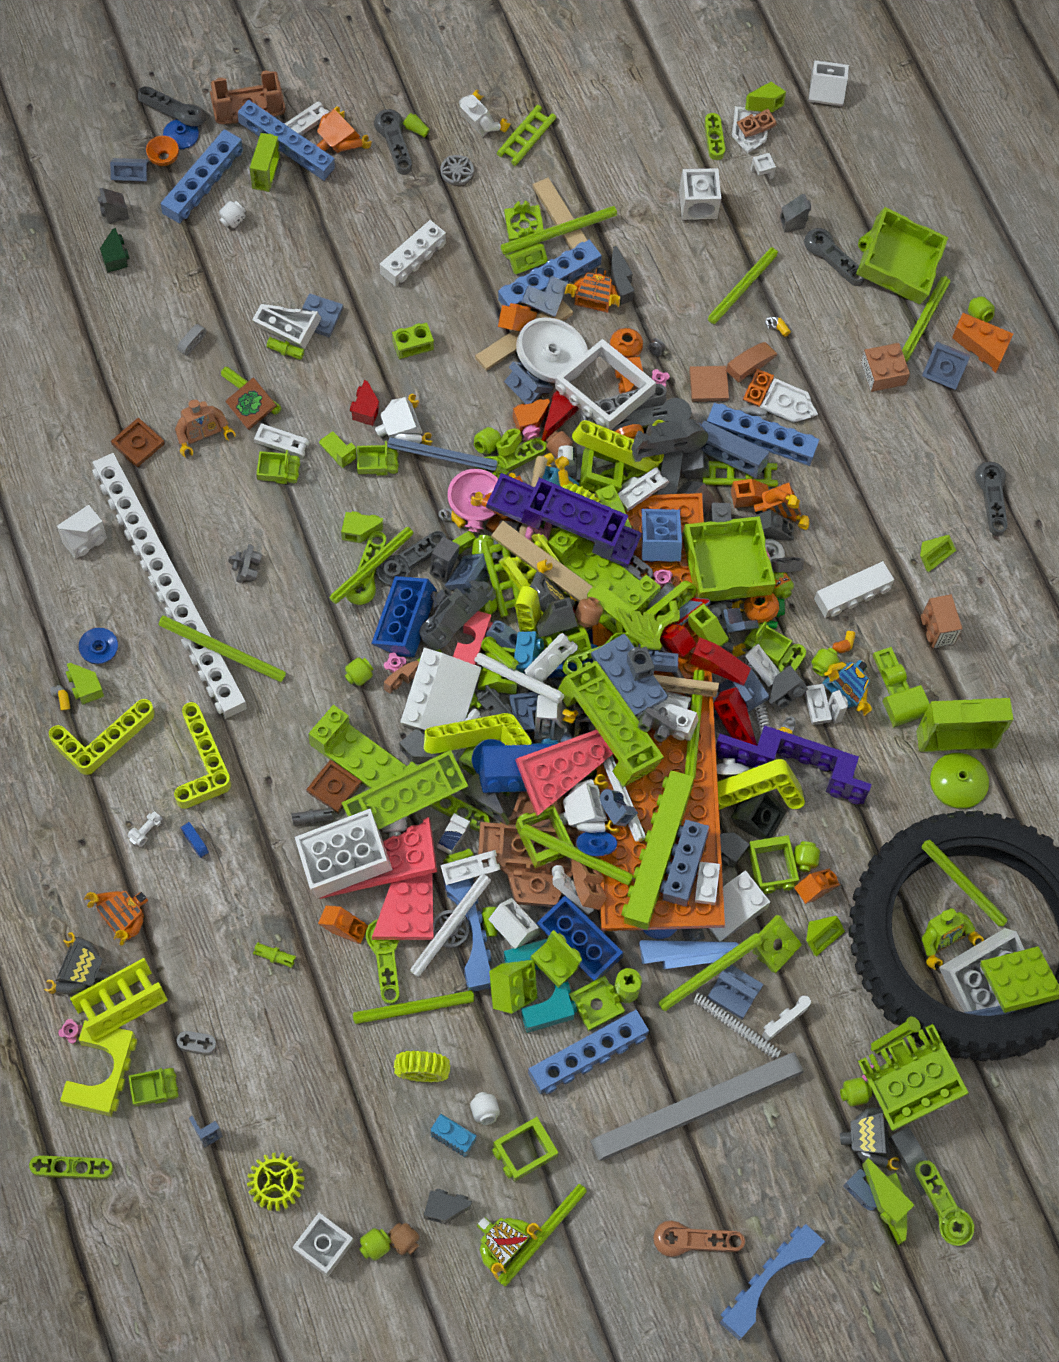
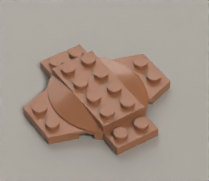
[478,791,599,907]

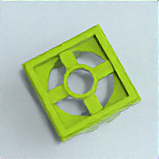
[504,201,544,242]

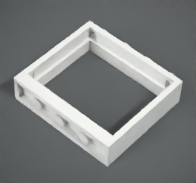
[555,339,656,430]

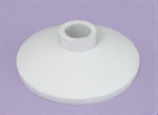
[716,758,749,775]

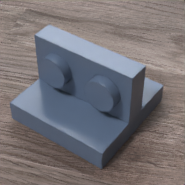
[922,342,971,390]
[504,362,553,404]
[445,553,490,594]
[718,666,770,712]
[707,965,764,1020]

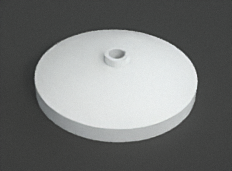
[516,318,588,383]

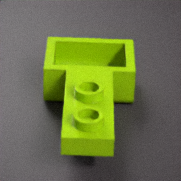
[873,647,930,728]

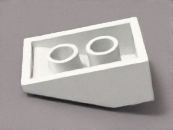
[709,871,770,942]

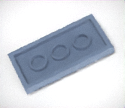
[591,634,668,717]

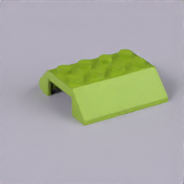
[858,1024,969,1131]

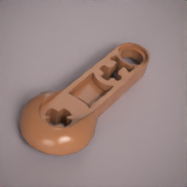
[653,1220,745,1257]

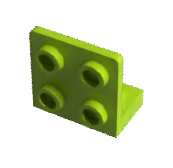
[530,930,582,988]

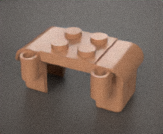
[210,71,285,124]

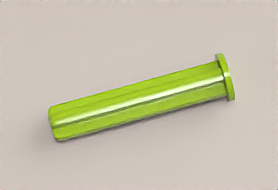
[481,636,518,670]
[871,1016,921,1054]

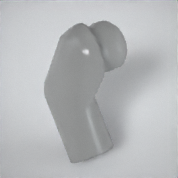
[740,405,767,420]

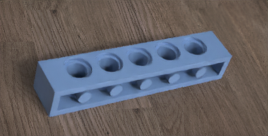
[238,99,335,181]
[160,129,243,224]
[498,239,602,306]
[707,403,819,466]
[528,1010,649,1095]

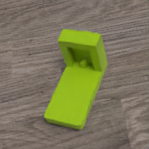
[319,431,357,468]

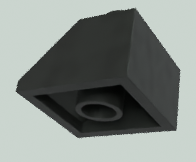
[730,791,787,840]

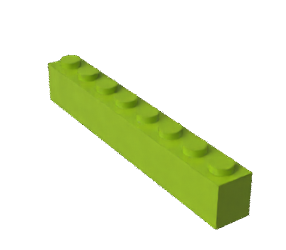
[621,770,694,930]

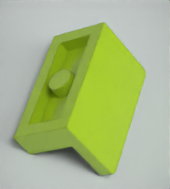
[505,243,548,274]

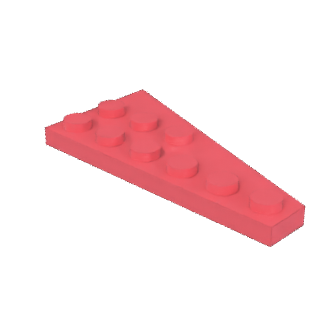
[515,730,614,816]
[320,817,437,899]
[372,825,433,940]

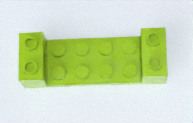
[548,529,661,615]
[558,661,664,787]
[308,704,417,789]
[342,750,468,830]

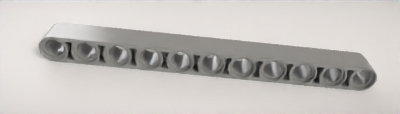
[590,1052,804,1161]

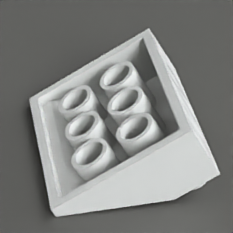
[400,648,482,732]
[295,809,393,899]
[939,928,1025,1012]

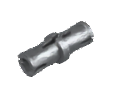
[291,807,333,826]

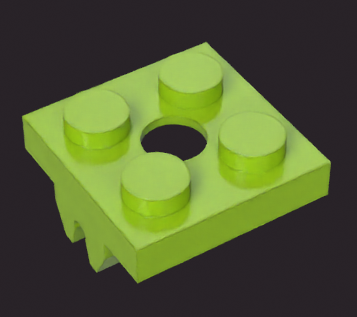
[752,915,802,973]
[569,976,625,1032]

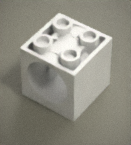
[679,168,721,220]

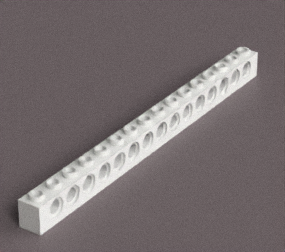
[92,453,247,719]

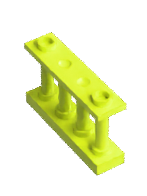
[499,533,570,614]
[70,958,168,1042]

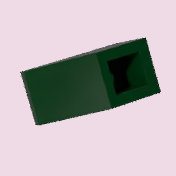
[100,228,130,273]

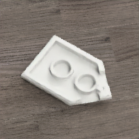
[732,106,768,153]
[760,378,818,423]

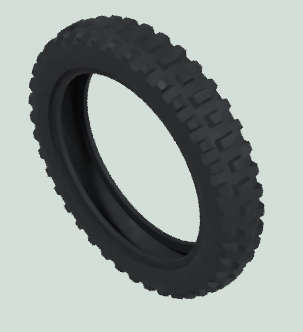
[848,811,1059,1061]

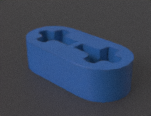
[180,822,209,858]

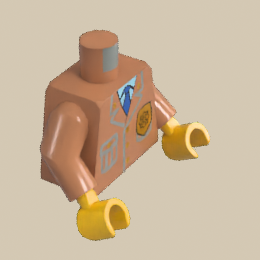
[175,400,236,458]

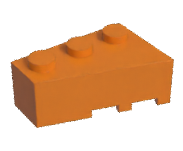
[952,313,1013,373]

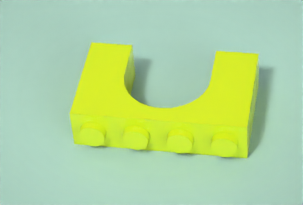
[60,1020,137,1117]

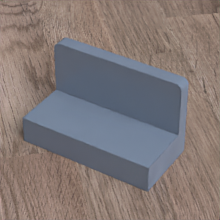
[110,158,149,181]
[723,608,759,632]
[189,1116,223,1147]

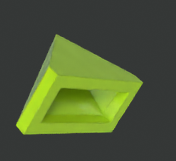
[920,535,956,572]
[806,916,845,956]

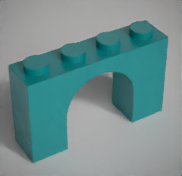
[503,939,577,1033]

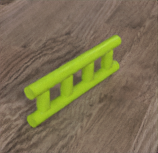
[496,105,557,166]
[702,461,778,487]
[480,541,520,617]

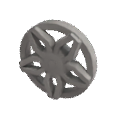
[440,155,474,185]
[433,910,469,948]

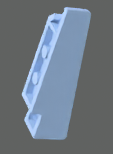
[639,940,738,969]

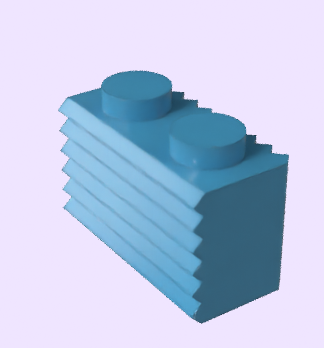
[431,1114,476,1157]

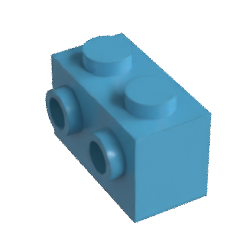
[514,631,544,676]

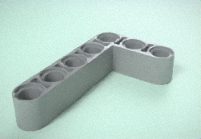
[580,384,667,424]

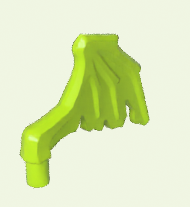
[615,600,680,650]

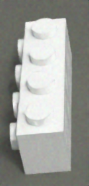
[380,220,446,287]
[814,561,894,618]
[636,702,699,741]

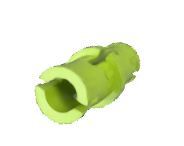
[266,337,305,360]
[253,942,296,968]

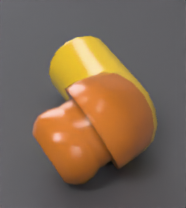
[832,631,856,654]

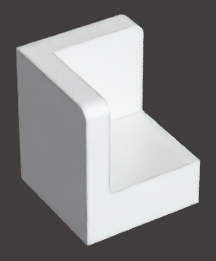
[750,153,776,179]

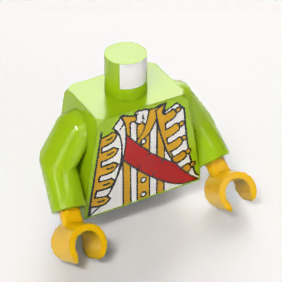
[477,1217,542,1280]

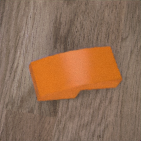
[743,369,774,407]

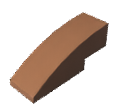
[726,342,777,383]
[571,859,607,910]

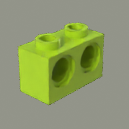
[392,322,434,359]

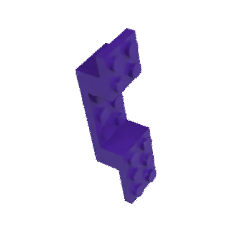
[486,473,642,567]
[715,725,872,804]

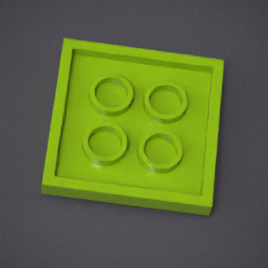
[980,946,1059,1013]

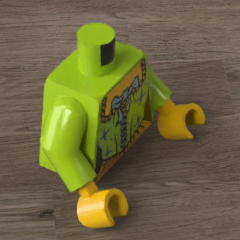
[922,908,984,970]

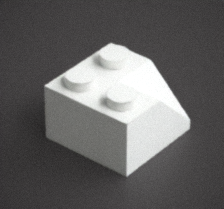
[57,505,107,559]
[292,1213,354,1278]

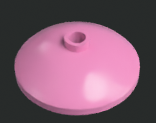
[447,469,498,521]

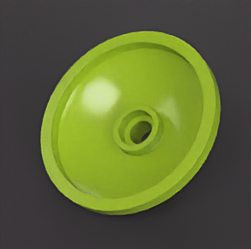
[930,753,989,809]

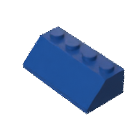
[371,576,437,657]
[479,744,555,793]
[536,896,623,981]

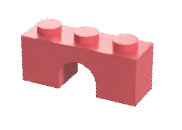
[453,611,493,667]

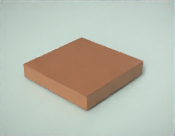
[689,366,729,402]

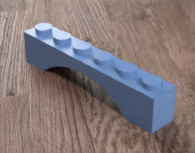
[443,876,492,992]
[720,1224,825,1340]

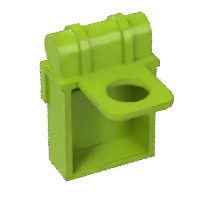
[357,441,399,476]
[256,450,301,484]
[743,621,793,666]
[128,1068,179,1107]

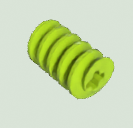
[614,968,642,1003]

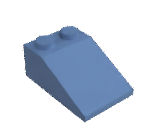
[642,509,682,562]

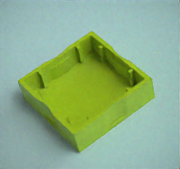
[856,207,948,305]
[682,516,776,602]
[916,698,1014,752]

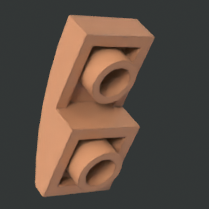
[737,109,777,137]
[384,661,419,694]

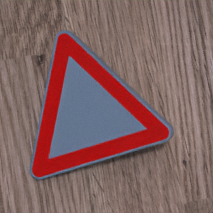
[672,597,711,626]

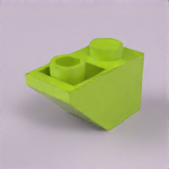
[745,82,786,112]
[341,511,384,543]
[688,604,729,646]
[65,663,104,705]

